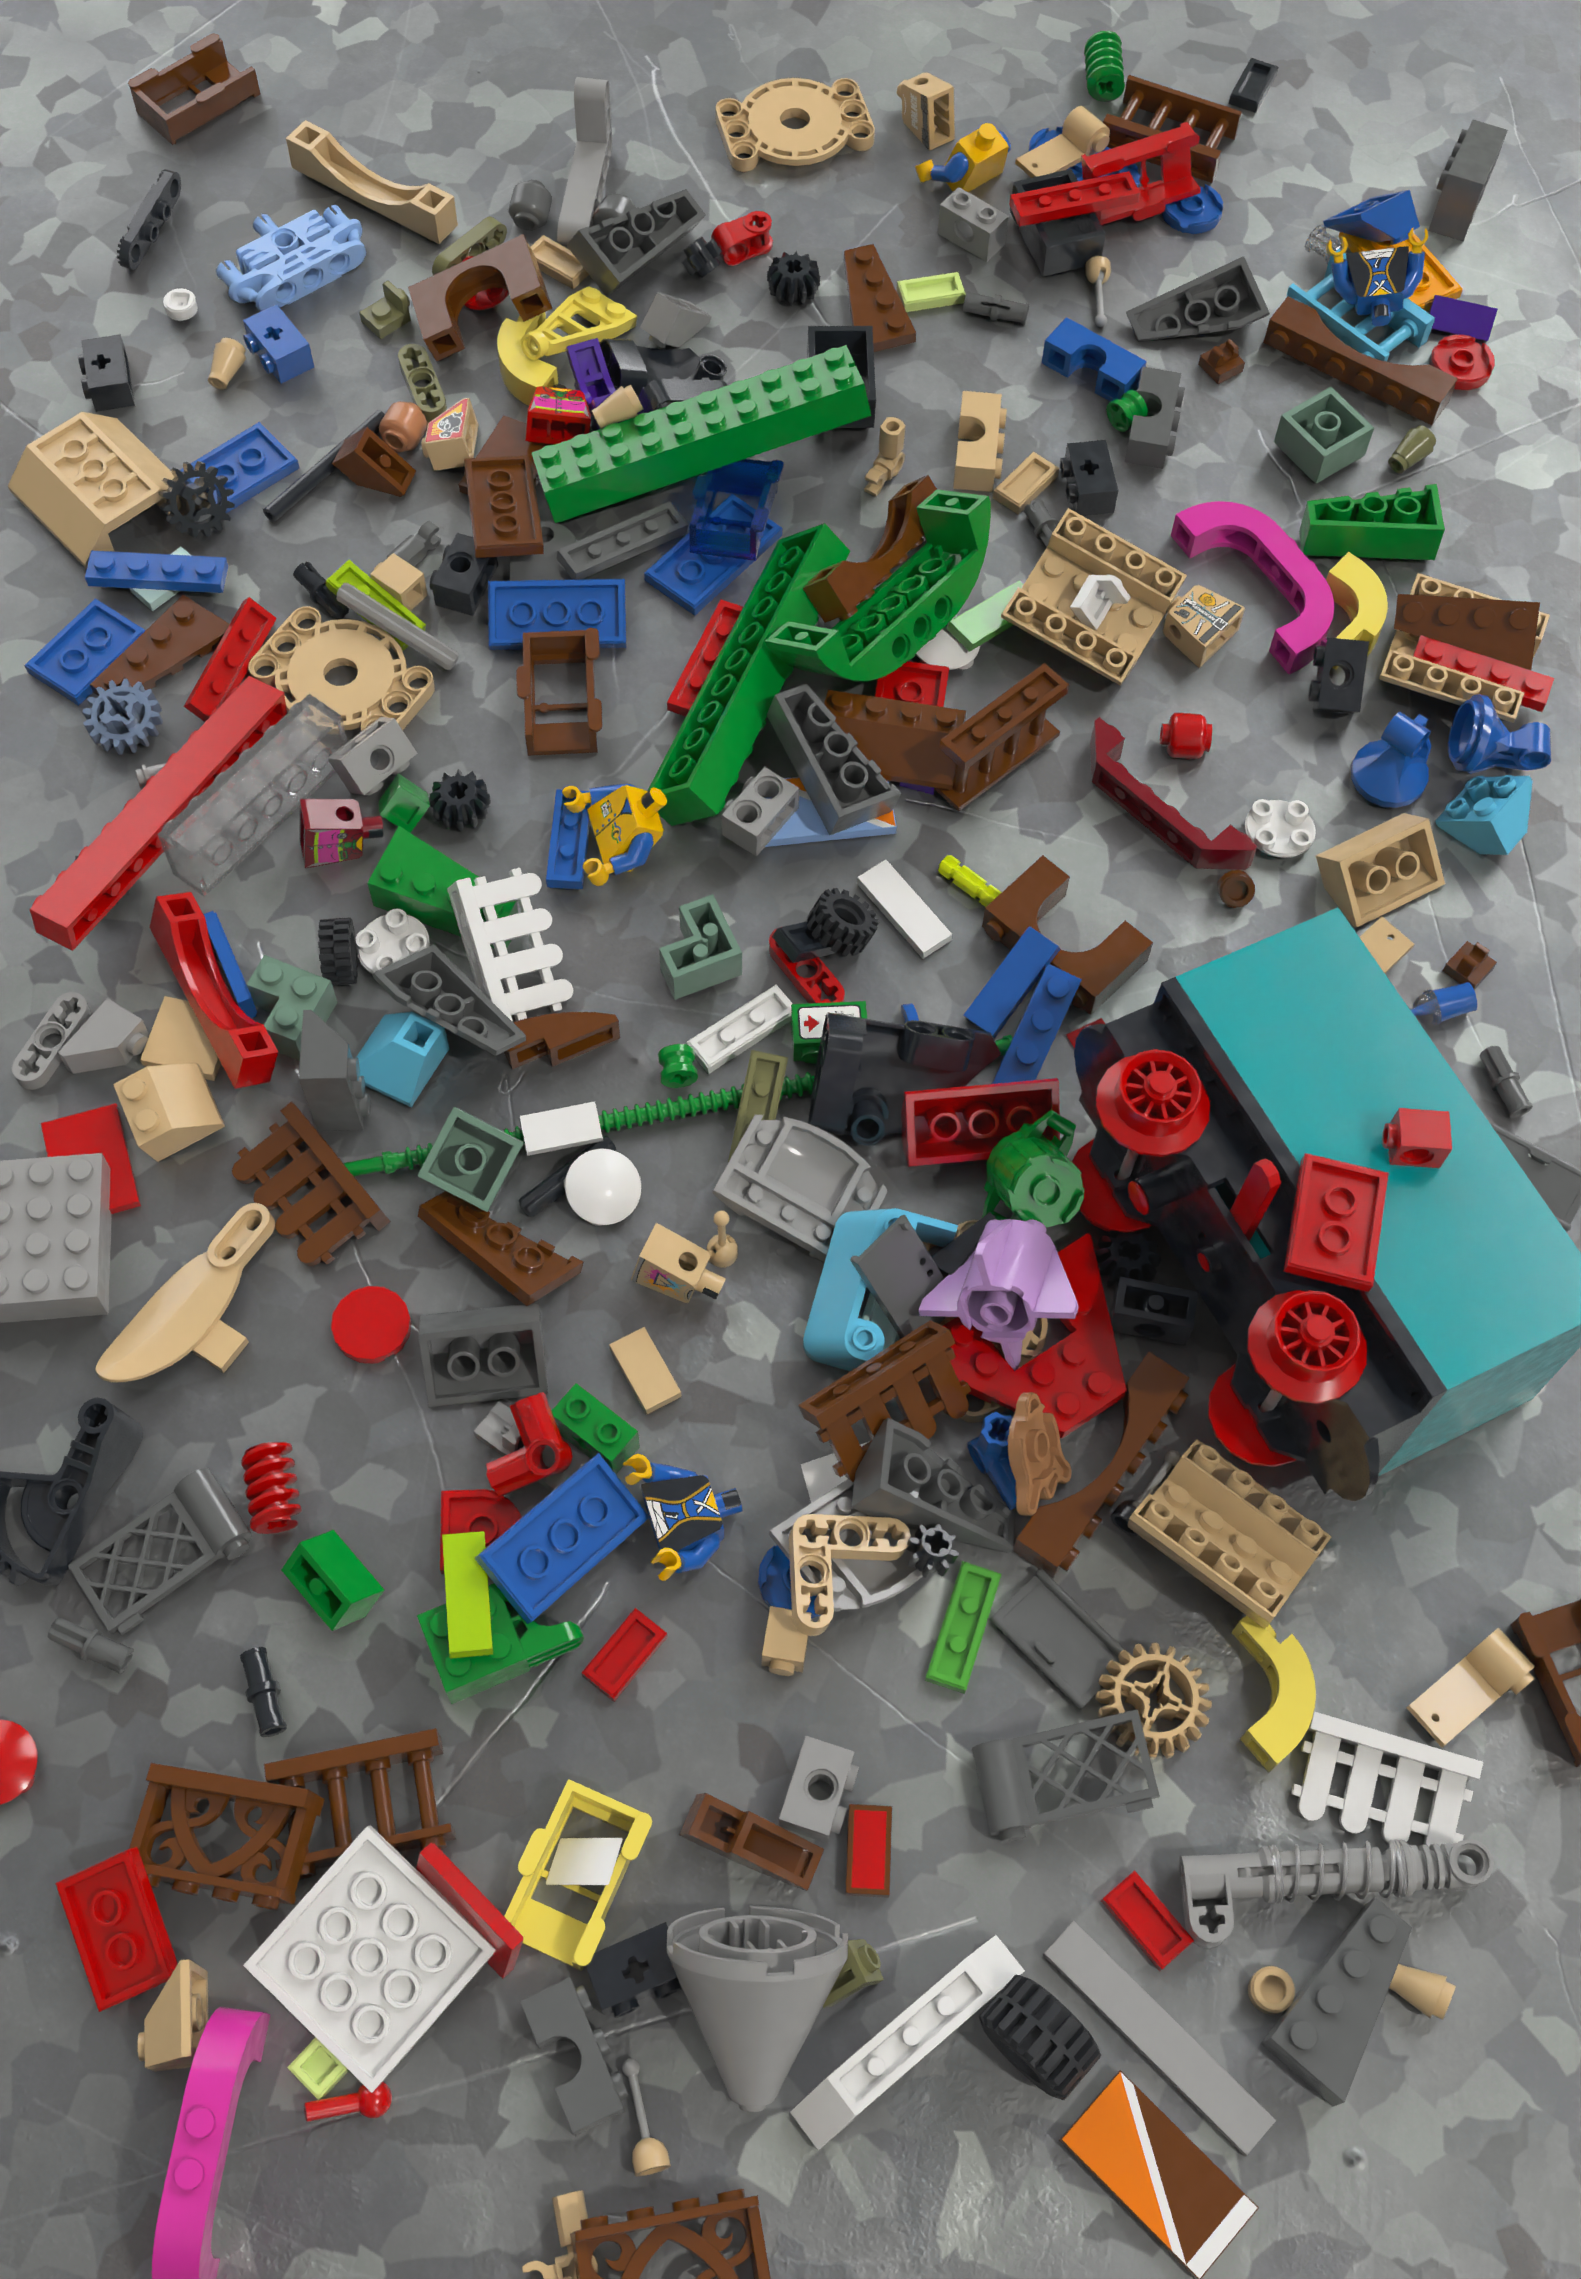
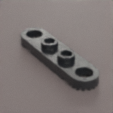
[117,169,181,270]

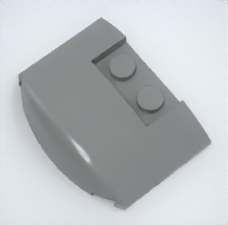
[712,1115,888,1262]
[769,1479,933,1612]

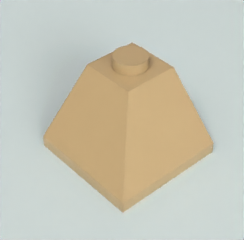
[138,1959,208,2072]

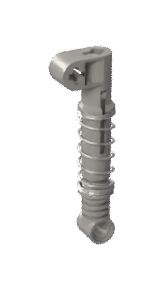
[1179,1839,1494,1949]

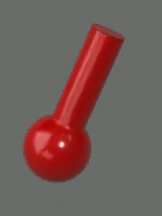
[304,2082,392,2122]

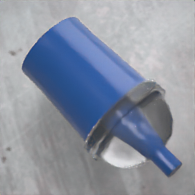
[1410,982,1477,1026]

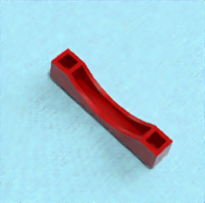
[149,892,278,1089]

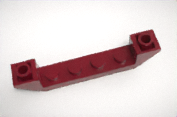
[1090,717,1257,870]

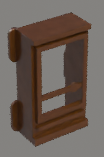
[128,33,260,145]
[516,628,603,756]
[1510,1599,1581,1768]

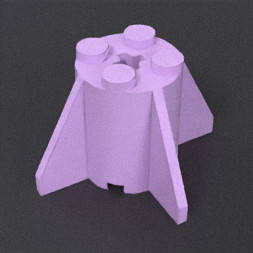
[919,1219,1079,1371]

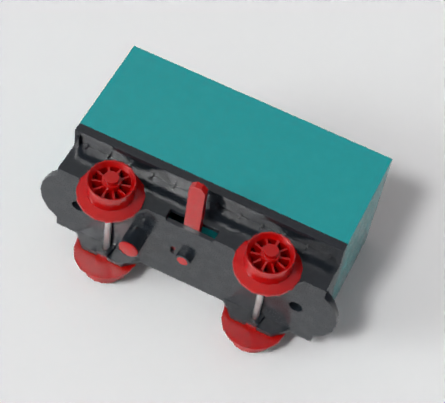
[1071,908,1581,1502]

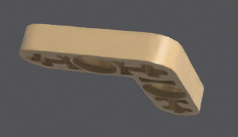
[789,1514,911,1636]

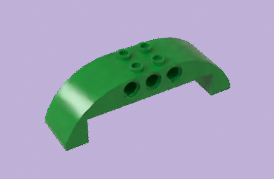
[765,489,991,681]

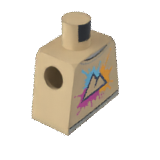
[631,1223,726,1303]

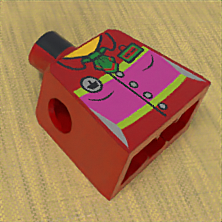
[525,384,591,445]

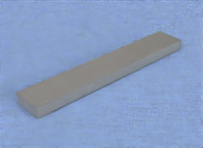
[1043,1921,1276,2156]

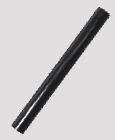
[263,410,385,522]

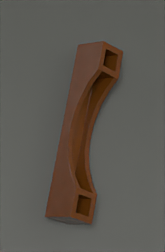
[1263,296,1458,425]
[803,475,937,623]
[1013,1352,1189,1578]

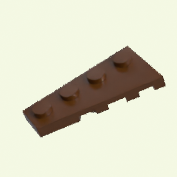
[844,244,916,352]
[1394,594,1540,670]
[90,595,230,696]
[418,1191,584,1306]

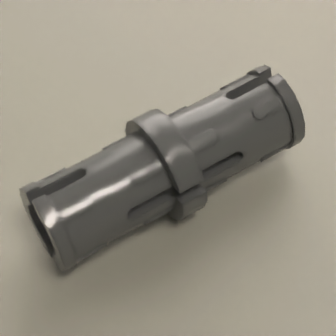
[963,291,1029,325]

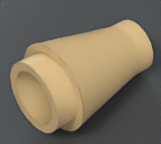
[208,338,246,390]
[591,385,643,429]
[1389,1964,1456,2020]

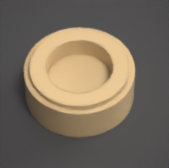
[1248,1966,1295,2015]

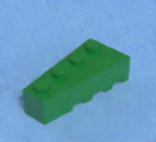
[1299,484,1445,560]
[367,826,518,948]

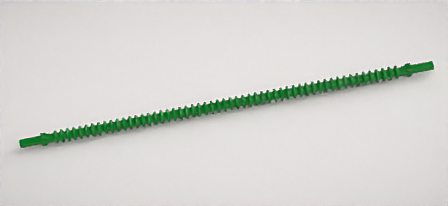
[344,1035,1012,1177]

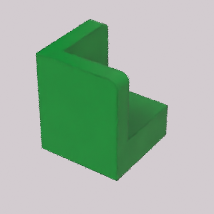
[378,774,430,833]

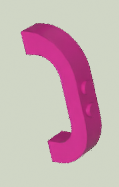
[1171,501,1334,675]
[152,2007,271,2279]

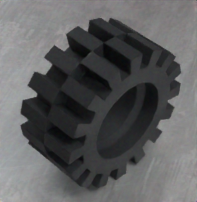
[807,888,879,956]
[318,917,358,985]

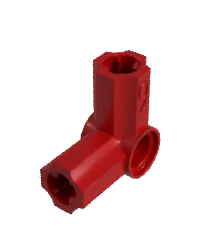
[486,1393,573,1497]

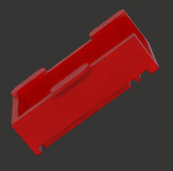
[1081,122,1201,225]

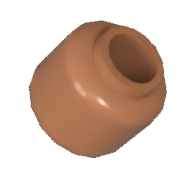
[379,401,428,452]

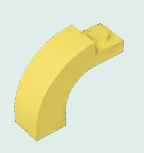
[497,312,558,406]
[1326,552,1388,670]
[1231,1615,1316,1772]

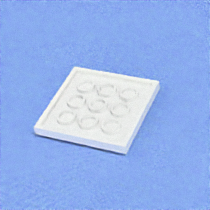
[243,1825,496,2093]

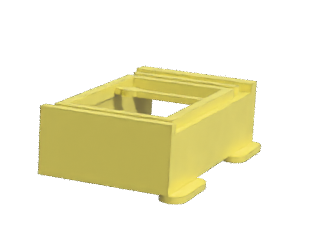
[504,1779,652,1971]

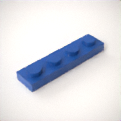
[85,550,229,593]
[991,964,1082,1084]

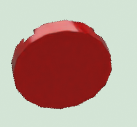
[1429,335,1495,390]
[331,1286,412,1364]

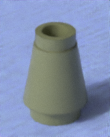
[1388,425,1436,473]

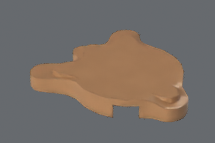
[1008,1392,1072,1516]

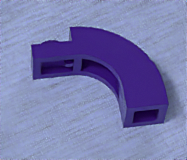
[565,338,625,431]

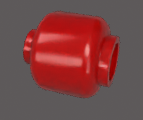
[1160,713,1212,759]

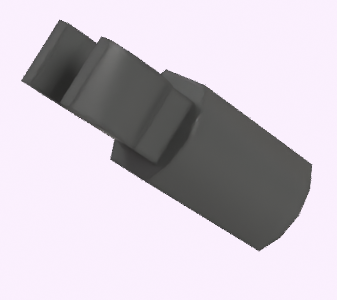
[387,521,441,566]

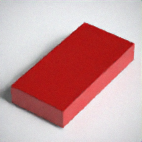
[581,1608,668,1702]
[1101,1870,1194,1971]

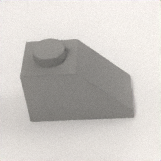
[640,292,712,348]
[58,998,149,1074]

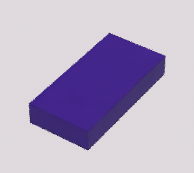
[1429,295,1498,341]

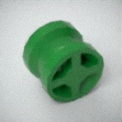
[1106,390,1148,432]
[658,1044,698,1088]

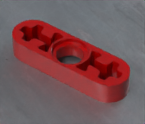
[769,929,845,1003]

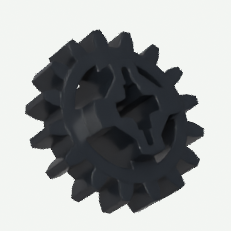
[159,461,235,538]

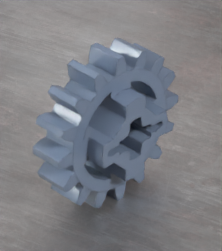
[83,679,163,755]

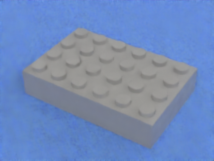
[0,1153,112,1323]

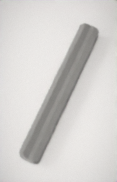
[336,583,459,670]

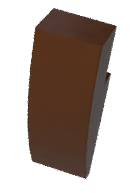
[504,1012,620,1069]
[679,1793,824,1891]

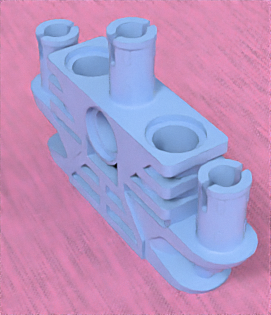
[216,205,366,311]

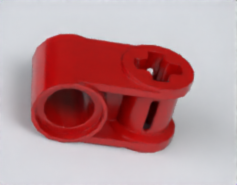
[711,211,773,266]

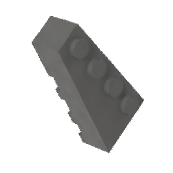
[1428,119,1508,242]
[767,684,902,835]

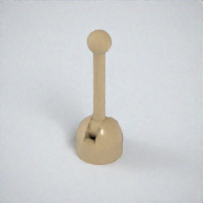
[707,1211,738,1268]

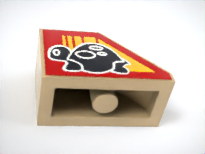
[422,398,479,471]

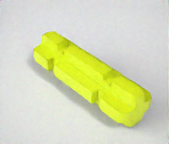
[938,855,1001,907]

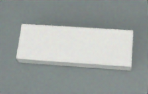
[857,860,952,959]
[687,985,793,1074]

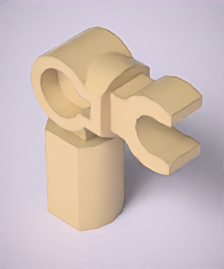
[864,417,905,496]
[522,2190,599,2279]

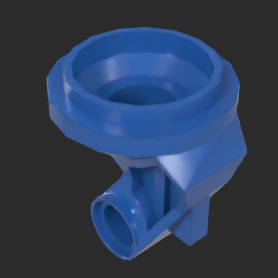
[1448,694,1551,774]
[1351,711,1432,808]

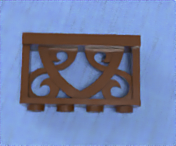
[129,1763,325,1910]
[570,2189,771,2279]

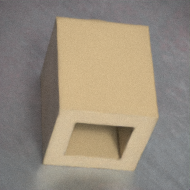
[370,553,428,611]
[762,1606,812,1676]

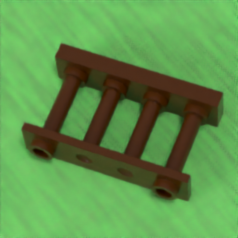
[1103,75,1242,183]
[934,663,1069,812]
[264,1728,456,1880]

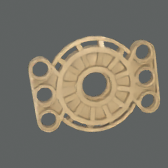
[716,78,875,172]
[248,606,435,732]

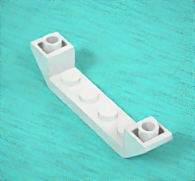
[790,1935,1025,2151]

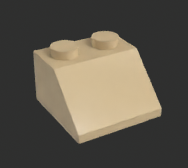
[113,1063,225,1162]

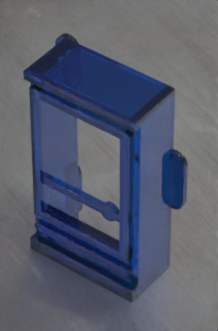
[689,459,784,561]

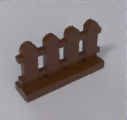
[232,1101,391,1266]
[798,1320,971,1482]

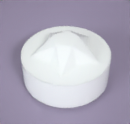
[163,289,198,321]

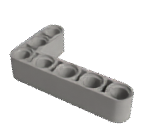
[557,76,612,246]

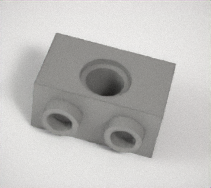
[937,187,1009,262]
[327,717,418,796]
[779,1736,859,1843]

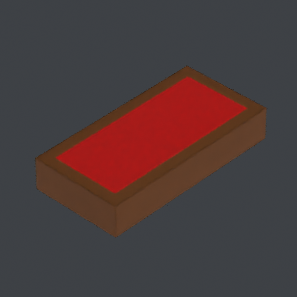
[845,1804,892,1898]

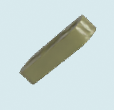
[432,216,507,275]
[398,344,447,423]

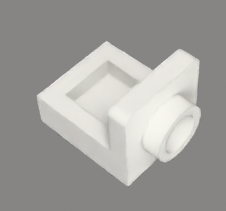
[1070,574,1131,630]

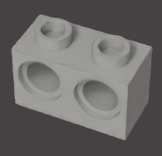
[720,767,799,856]

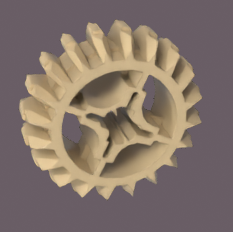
[1096,1643,1212,1760]

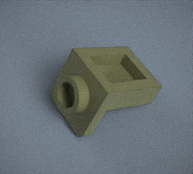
[359,280,411,339]
[823,1939,884,2008]

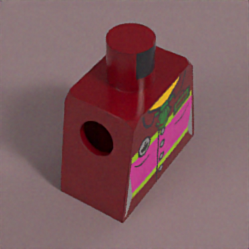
[299,799,384,868]

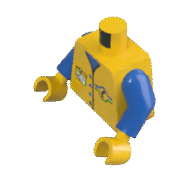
[915,123,1011,192]
[562,784,667,886]

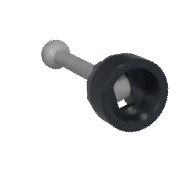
[1111,1450,1181,1536]

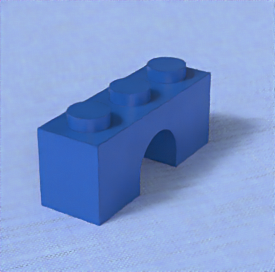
[1042,317,1147,402]

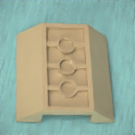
[8,412,196,569]
[1001,508,1187,686]
[1379,573,1550,723]
[1128,1439,1331,1629]

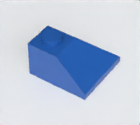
[1323,190,1420,245]

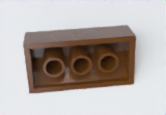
[824,690,966,790]

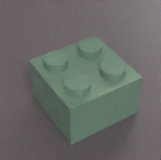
[1274,387,1374,484]
[417,1107,524,1212]

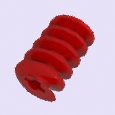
[241,1442,302,1534]

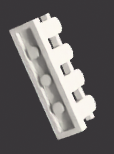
[447,868,573,1021]
[1291,1711,1483,1847]

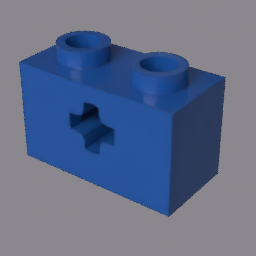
[243,304,314,384]

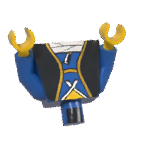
[1326,227,1428,326]
[623,1454,743,1581]

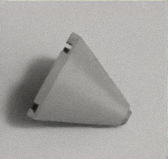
[667,1906,848,2112]

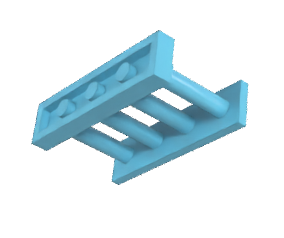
[1286,249,1435,362]

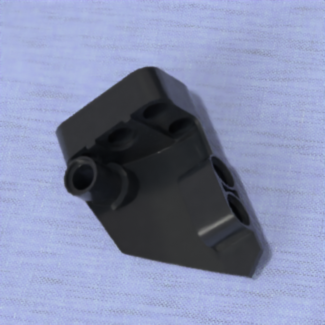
[599,338,728,415]
[808,1012,1001,1146]

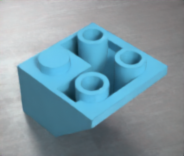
[1435,775,1533,855]
[356,1012,450,1107]

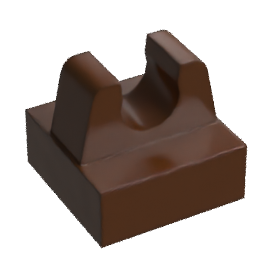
[1198,339,1245,384]
[1443,941,1497,990]

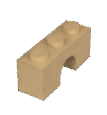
[953,391,1007,492]

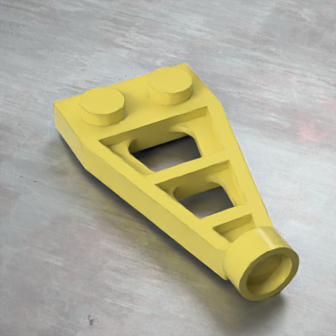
[521,286,637,360]

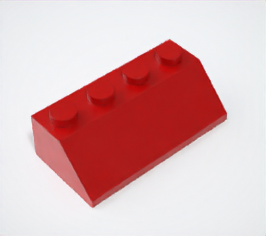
[901,1078,1060,1167]

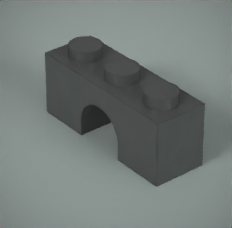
[1124,367,1185,469]
[520,1977,629,2136]

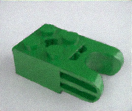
[417,1583,584,1704]

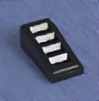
[927,1213,996,1278]

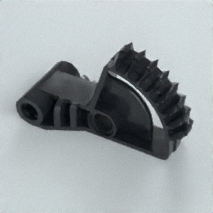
[0,1397,143,1586]

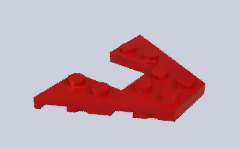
[943,1233,1127,1439]

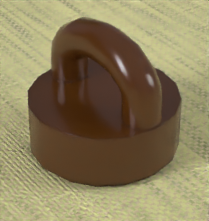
[1217,870,1255,908]

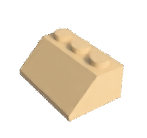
[1316,813,1445,927]

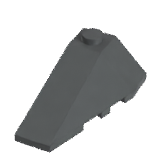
[373,945,526,1056]

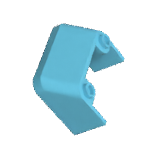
[803,1208,958,1371]

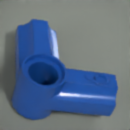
[967,1412,1017,1510]

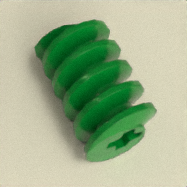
[1084,30,1125,102]

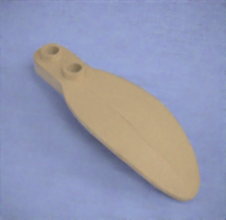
[96,1203,275,1382]

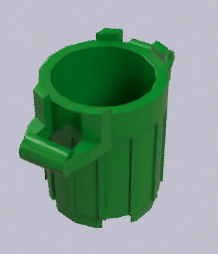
[982,1110,1084,1227]

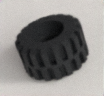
[979,1974,1101,2100]

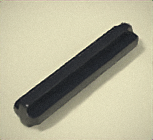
[519,1136,617,1217]

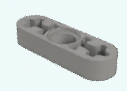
[12,992,91,1090]

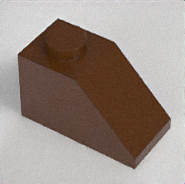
[332,427,416,497]

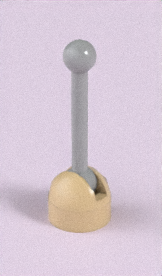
[1085,256,1111,327]
[622,2058,671,2177]

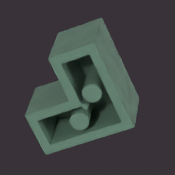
[659,894,742,1000]
[247,955,338,1061]

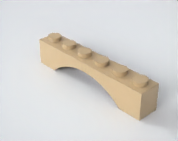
[286,120,458,244]

